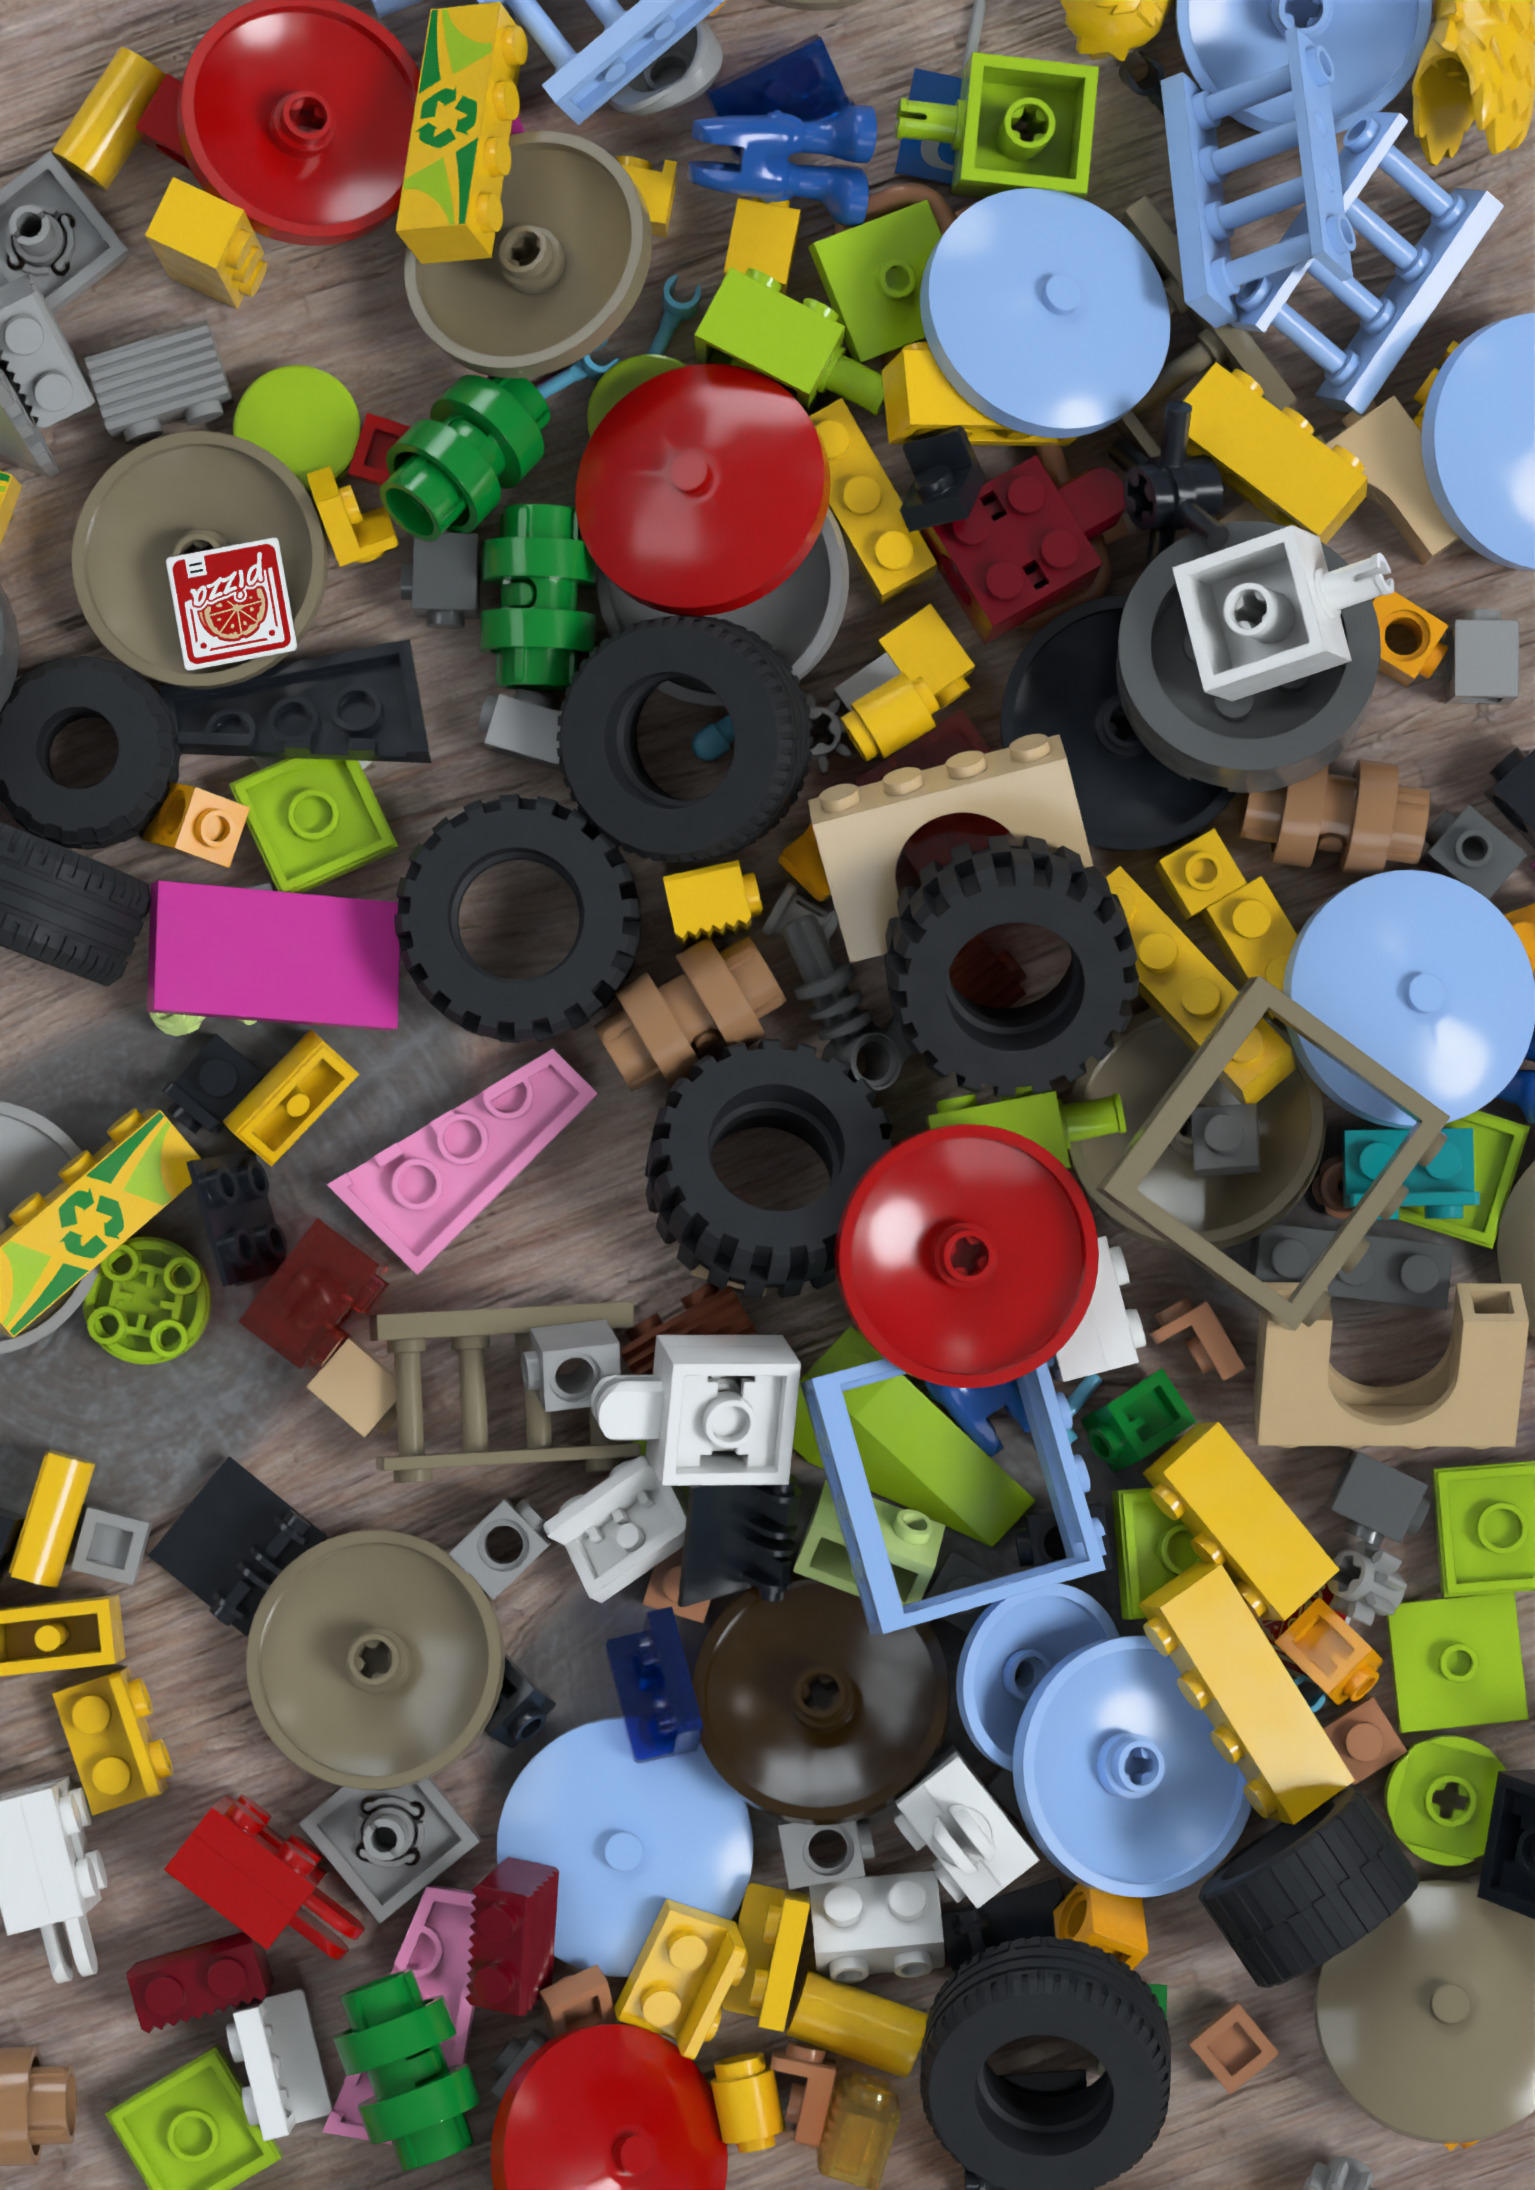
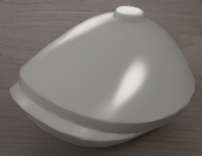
[607,20,723,116]

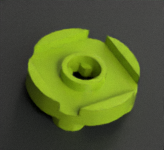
[1384,1734,1506,1866]

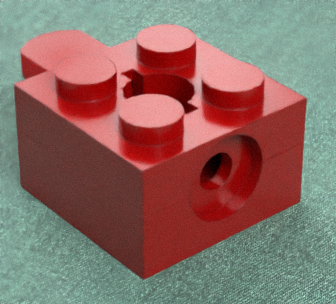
[164,1794,365,1961]

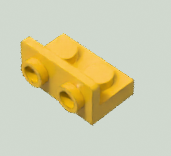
[52,1667,173,1816]
[722,1882,810,2032]
[614,1898,748,2060]

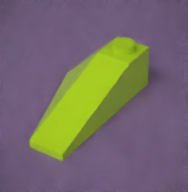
[793,1326,1036,1547]

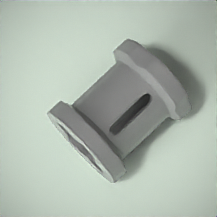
[761,882,839,941]

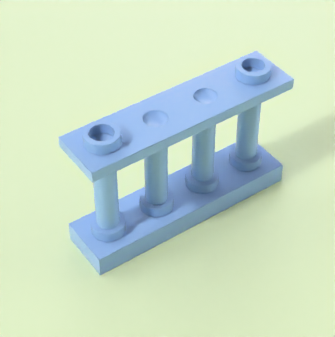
[477,0,725,125]
[1160,27,1356,328]
[1229,111,1504,415]

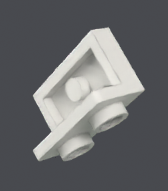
[543,1456,688,1603]
[809,1871,945,1984]
[226,1988,333,2141]

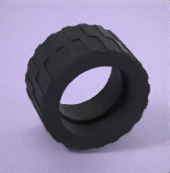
[1199,1788,1419,1988]

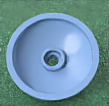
[956,1583,1120,1772]

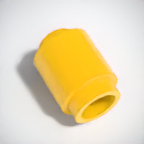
[840,672,940,762]
[710,2052,786,2153]

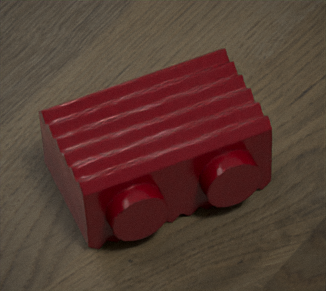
[465,1857,559,2016]
[126,1932,274,2034]

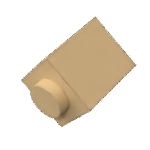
[306,1338,397,1438]

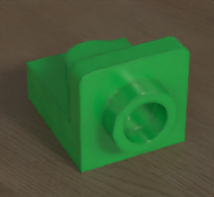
[1081,1368,1197,1473]

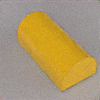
[51,47,166,191]
[223,1029,360,1167]
[9,1448,96,1587]
[785,1970,928,2078]

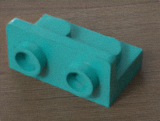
[1341,1128,1480,1220]

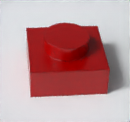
[348,413,411,487]

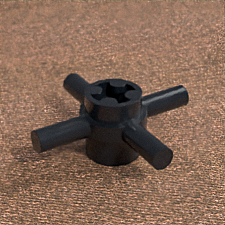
[1108,401,1229,569]

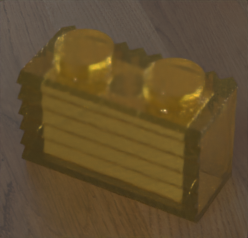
[816,2071,901,2190]

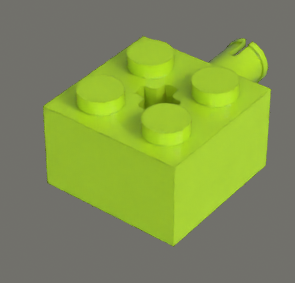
[895,52,1099,199]
[694,267,885,416]
[925,1086,1127,1169]

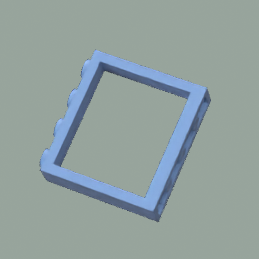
[800,1356,1107,1635]

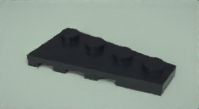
[159,639,432,763]

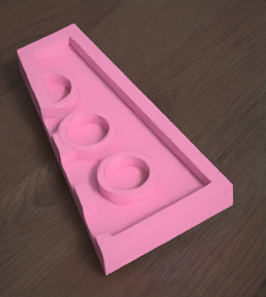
[327,1049,599,1275]
[322,1884,476,2145]

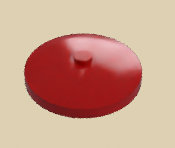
[177,0,420,246]
[575,364,831,616]
[835,1124,1099,1388]
[490,2024,728,2190]

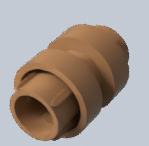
[1238,759,1430,877]
[593,936,787,1092]
[0,2046,77,2166]

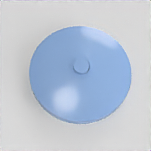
[1175,0,1432,134]
[920,188,1170,438]
[1421,313,1535,572]
[1283,870,1535,1129]
[1013,1636,1252,1897]
[497,1717,753,1977]

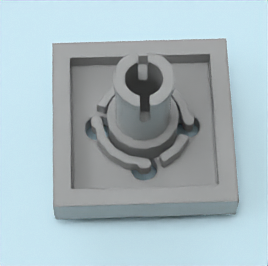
[0,151,131,315]
[299,1778,481,1923]

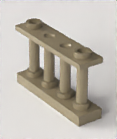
[1113,195,1298,459]
[369,1302,641,1483]

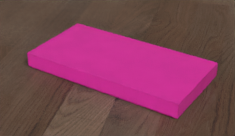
[147,880,400,1031]

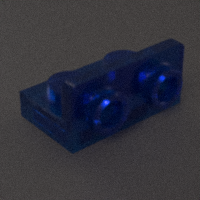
[606,1607,704,1763]

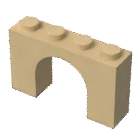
[1187,396,1461,565]
[808,734,1093,963]
[1253,1282,1529,1449]

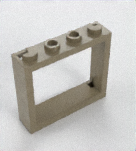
[1095,976,1450,1331]

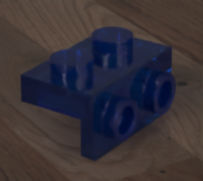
[705,34,855,163]

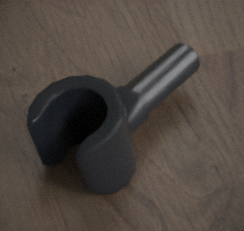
[1119,51,1165,116]

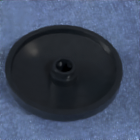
[1000,595,1236,852]

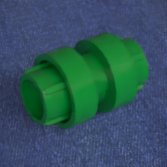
[380,375,550,542]
[480,504,597,691]
[333,1969,481,2171]

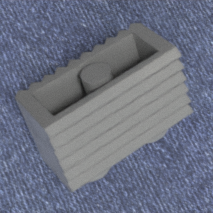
[0,274,96,429]
[84,320,235,444]

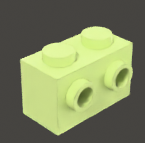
[793,1480,946,1605]

